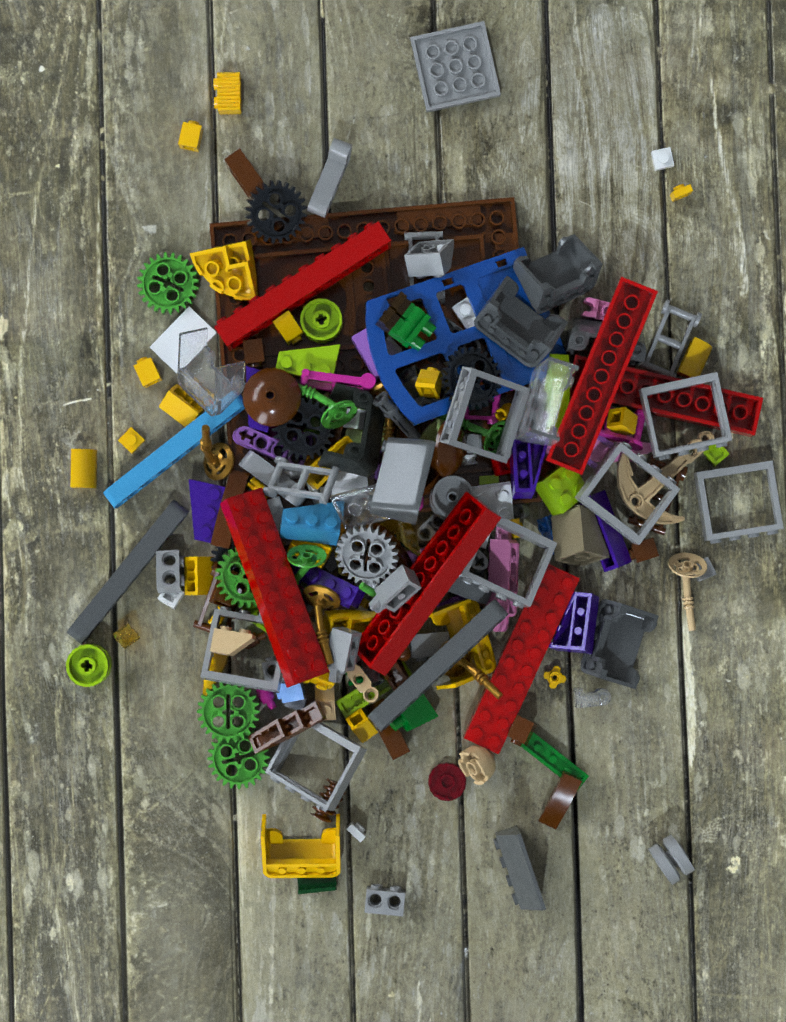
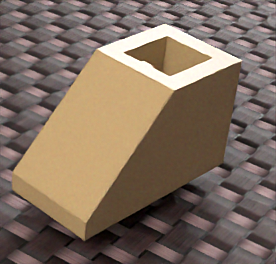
[210,626,256,656]

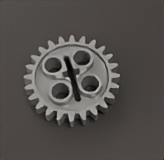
[335,523,399,586]

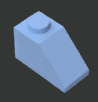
[276,682,306,703]

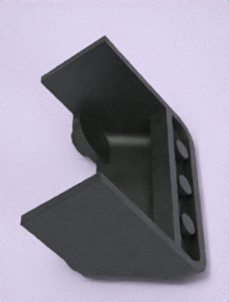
[317,383,385,477]

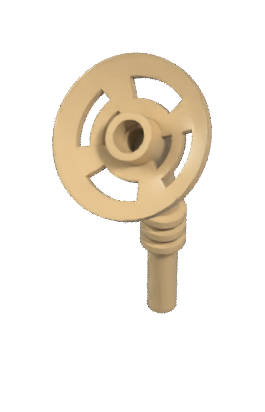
[668,552,707,631]

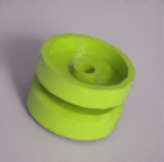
[300,298,343,344]
[66,643,112,687]

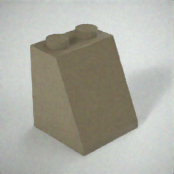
[551,505,609,567]

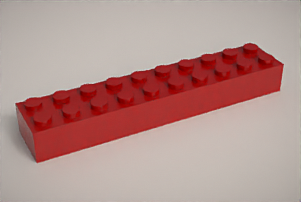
[214,221,391,351]
[546,277,658,475]
[570,355,763,437]
[220,488,329,688]
[357,491,501,676]
[463,564,580,754]

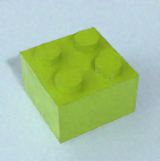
[536,465,585,516]

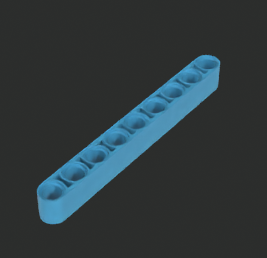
[103,389,245,509]

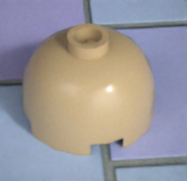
[458,745,496,785]

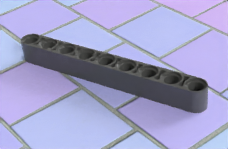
[67,500,189,645]
[368,599,509,732]

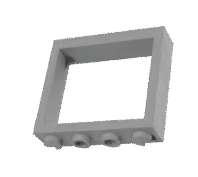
[439,366,530,463]
[638,372,732,460]
[574,441,680,545]
[693,460,784,544]
[459,515,557,609]
[200,606,282,693]
[265,722,367,812]

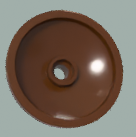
[243,368,301,427]
[434,420,467,477]

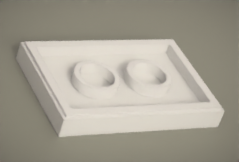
[150,306,217,374]

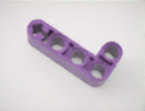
[232,426,313,465]

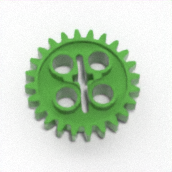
[137,252,200,315]
[215,547,257,608]
[197,682,260,743]
[207,730,270,790]

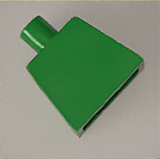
[390,694,438,732]

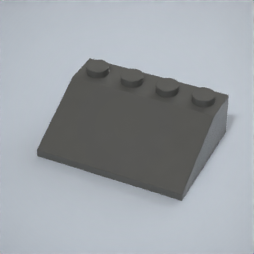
[493,825,546,911]

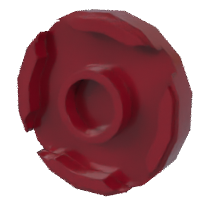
[428,762,466,801]

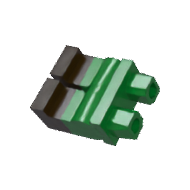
[375,291,437,351]

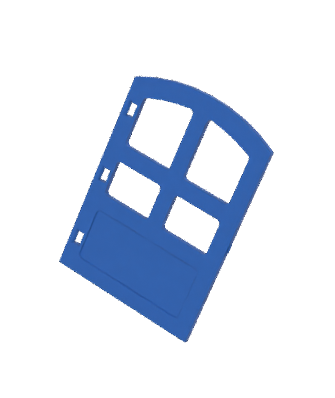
[365,247,572,426]

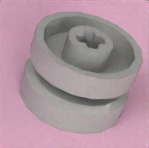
[429,475,474,520]
[648,834,695,885]

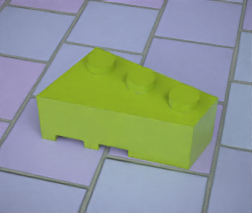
[276,344,341,383]

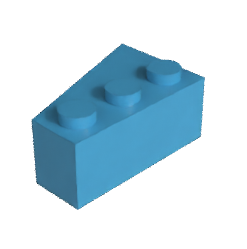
[279,501,342,546]

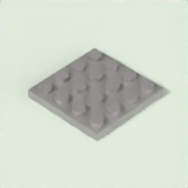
[410,21,501,113]

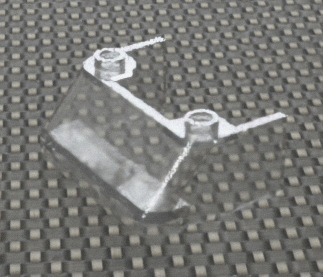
[177,327,245,416]
[516,356,579,446]

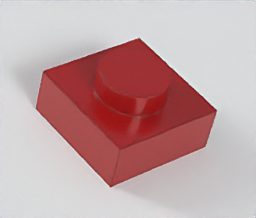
[491,458,511,476]

